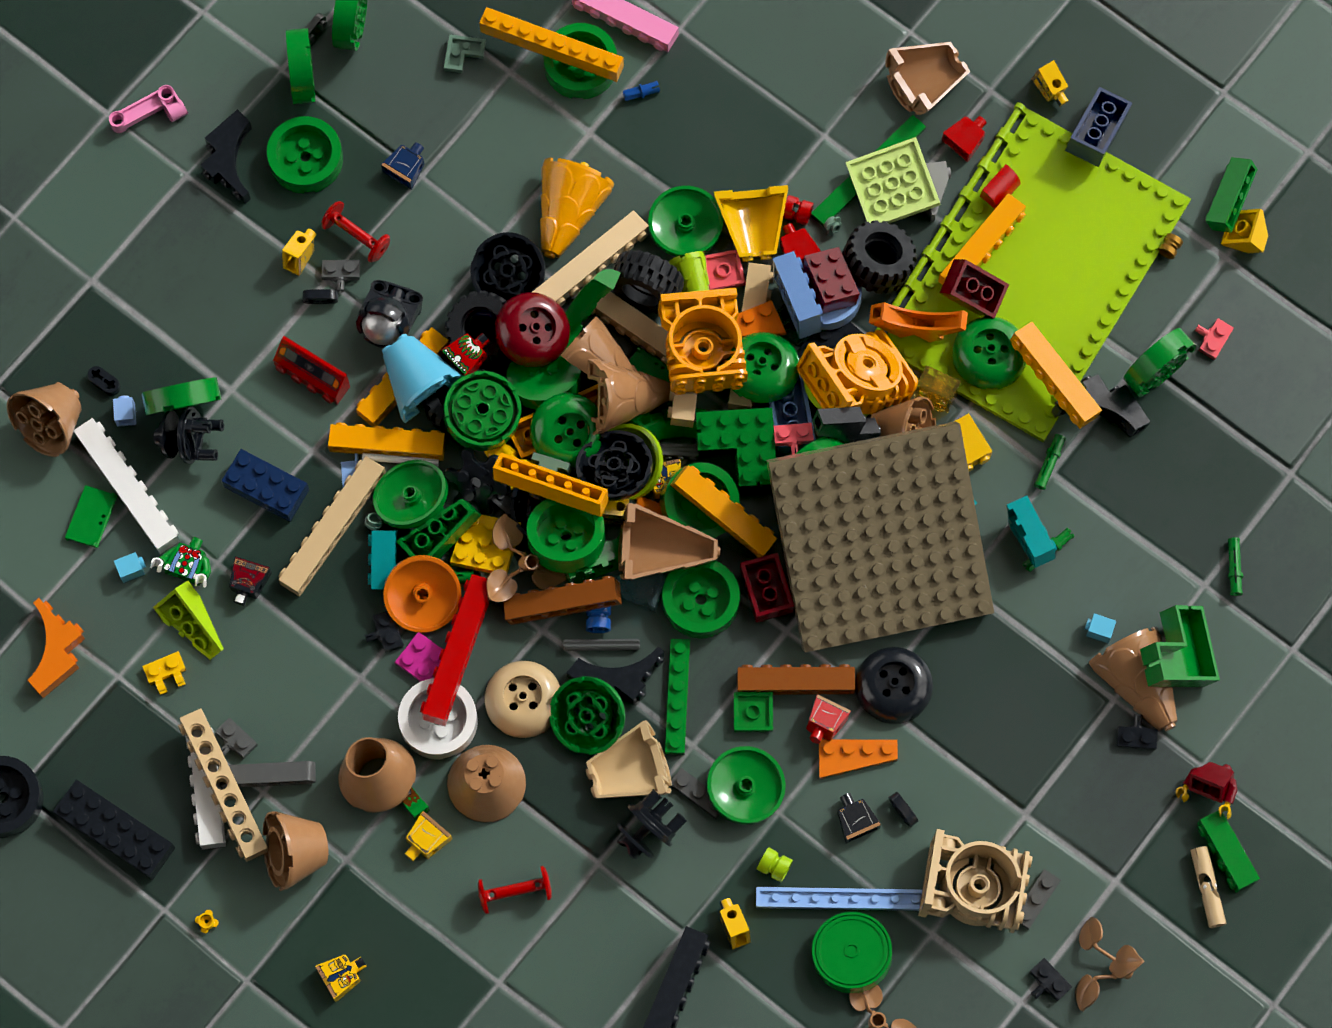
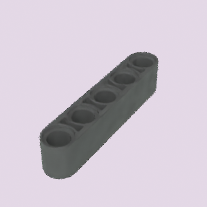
[220,761,316,788]

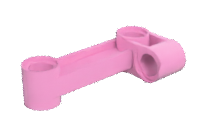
[109,85,188,133]

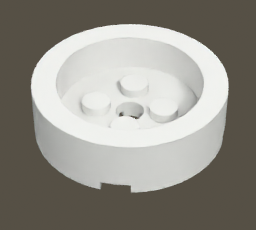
[398,678,478,760]

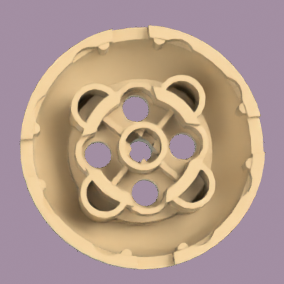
[485,661,560,738]

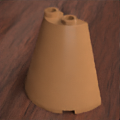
[885,42,970,115]

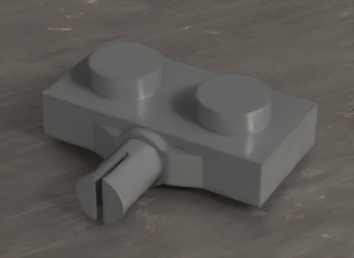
[322,260,360,292]
[216,718,257,759]

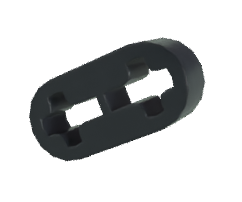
[302,289,338,304]
[88,366,121,396]
[888,792,919,827]

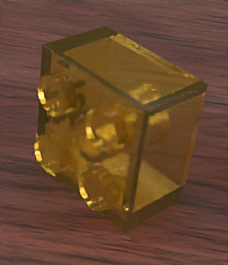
[914,365,961,413]

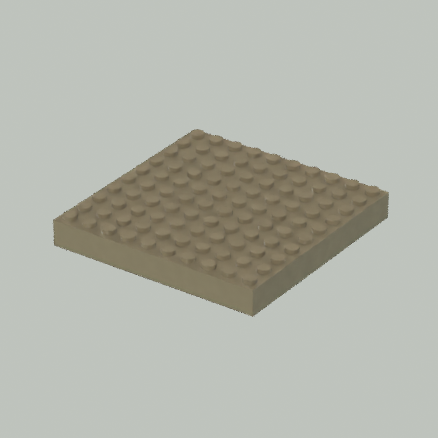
[766,421,994,652]

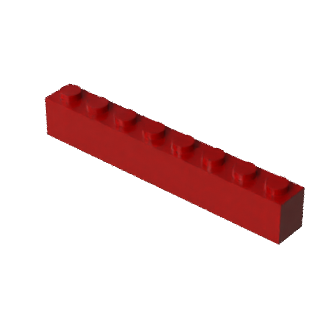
[420,574,490,726]

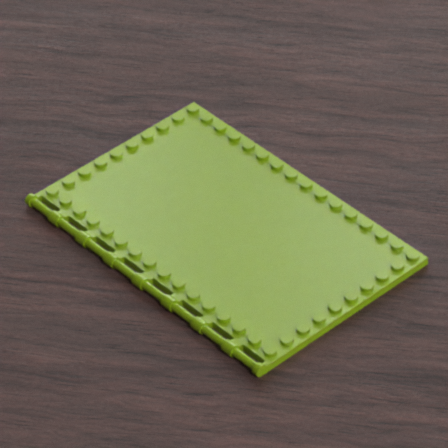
[874,102,1191,443]

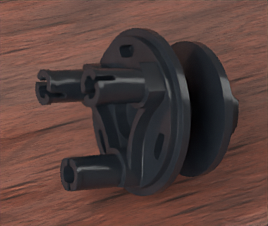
[153,407,224,464]
[616,789,687,859]

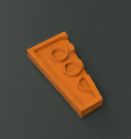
[819,739,898,779]

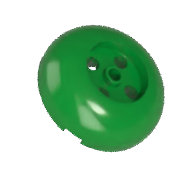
[952,317,1026,390]
[726,332,800,403]
[530,393,601,469]
[549,676,625,755]

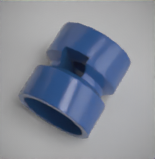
[586,607,611,633]

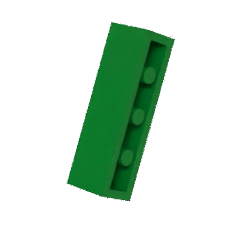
[1205,157,1258,233]
[1197,810,1260,893]

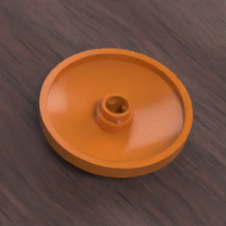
[383,555,461,633]

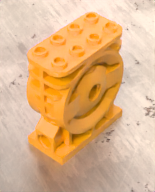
[658,288,748,395]
[796,329,918,414]

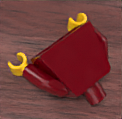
[1175,762,1237,819]

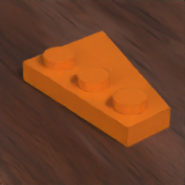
[736,300,786,337]

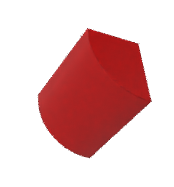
[980,164,1021,209]

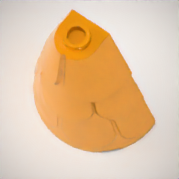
[540,158,614,259]

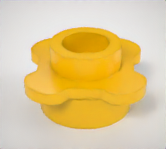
[195,910,219,933]

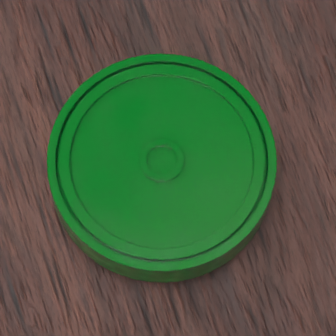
[507,343,584,410]
[812,912,892,993]

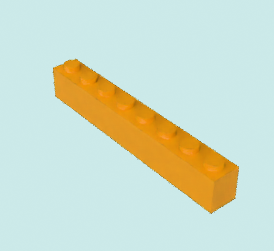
[479,7,624,82]

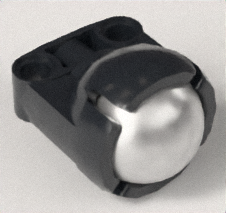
[356,280,423,348]

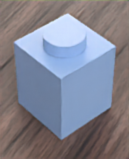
[113,396,136,427]

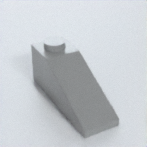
[926,161,951,222]

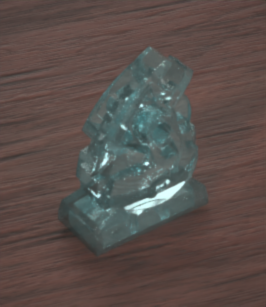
[616,572,668,613]

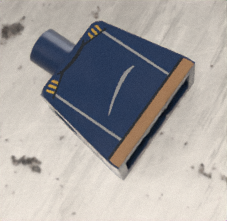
[381,142,424,190]

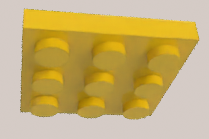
[450,515,521,573]

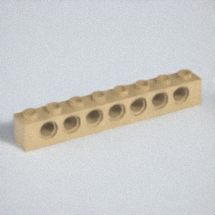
[178,708,268,862]

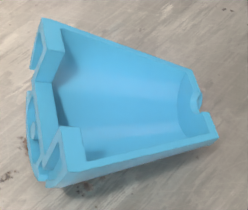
[382,334,464,423]

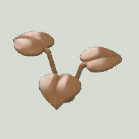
[486,514,566,602]
[1076,917,1144,1012]
[849,985,916,1028]

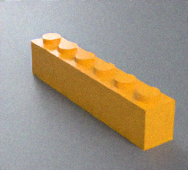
[938,193,1026,285]
[1010,322,1102,429]
[356,327,449,427]
[328,422,446,461]
[493,453,608,517]
[670,465,777,558]

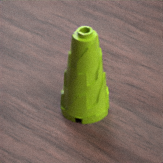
[669,251,710,292]

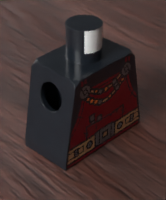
[229,556,272,606]

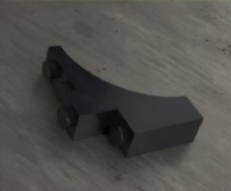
[200,109,252,204]
[1051,374,1150,437]
[812,407,881,444]
[567,647,665,705]

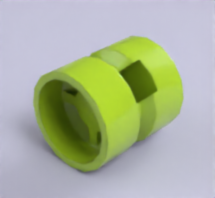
[757,847,793,883]

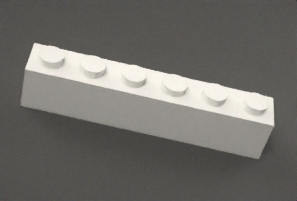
[186,728,226,850]

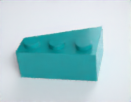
[1007,496,1057,568]
[368,530,398,589]

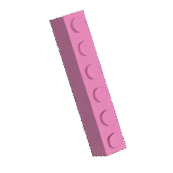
[572,0,679,52]

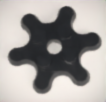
[444,447,511,516]

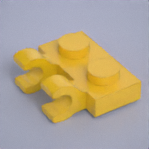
[142,651,186,695]

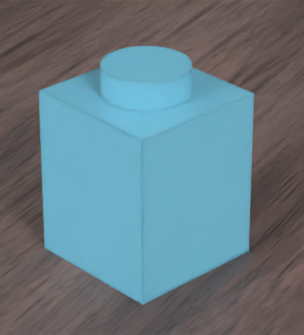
[114,552,146,583]
[1085,613,1116,643]

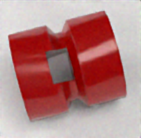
[783,195,814,226]

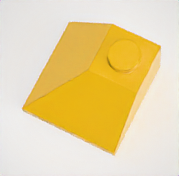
[1221,209,1268,253]

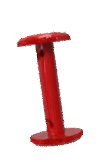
[321,201,390,263]
[478,866,552,914]

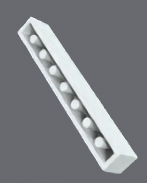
[74,418,179,554]

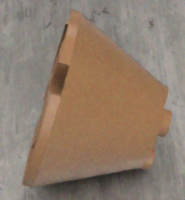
[7,382,82,457]
[871,396,936,437]
[447,745,526,822]

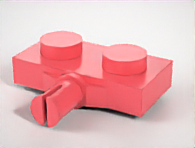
[1194,318,1234,360]
[774,423,814,455]

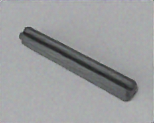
[563,639,640,651]

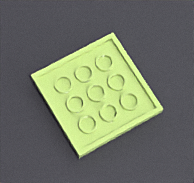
[846,137,941,224]

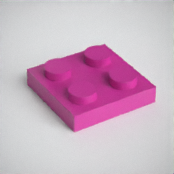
[395,632,442,682]

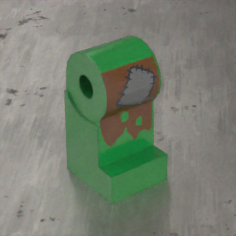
[402,787,430,821]

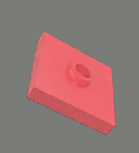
[705,249,746,290]

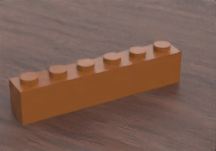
[504,576,622,625]
[737,664,855,695]

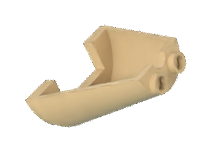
[586,720,672,799]

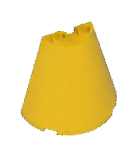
[714,185,788,262]

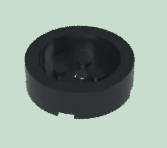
[0,756,44,838]

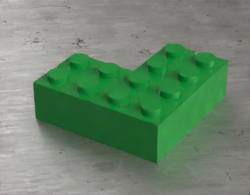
[695,408,776,488]
[1140,605,1220,687]

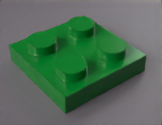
[734,692,773,732]

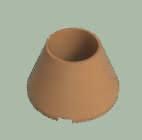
[338,737,416,813]
[262,811,328,891]

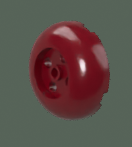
[495,292,570,368]

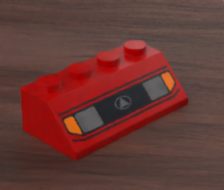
[273,336,350,405]

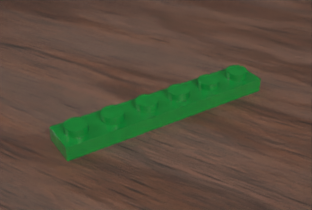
[665,639,690,755]

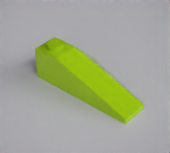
[153,581,224,660]

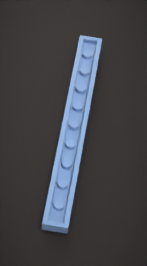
[756,887,955,911]

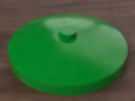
[648,186,723,258]
[373,460,448,529]
[706,746,786,825]

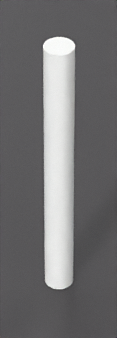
[362,453,439,467]

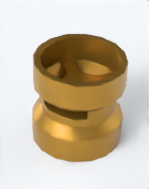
[1158,233,1183,259]

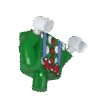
[150,537,211,588]

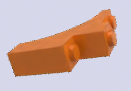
[869,302,968,342]
[28,598,85,698]

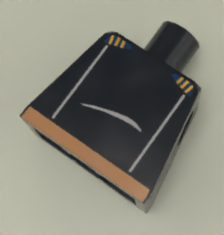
[837,793,881,844]

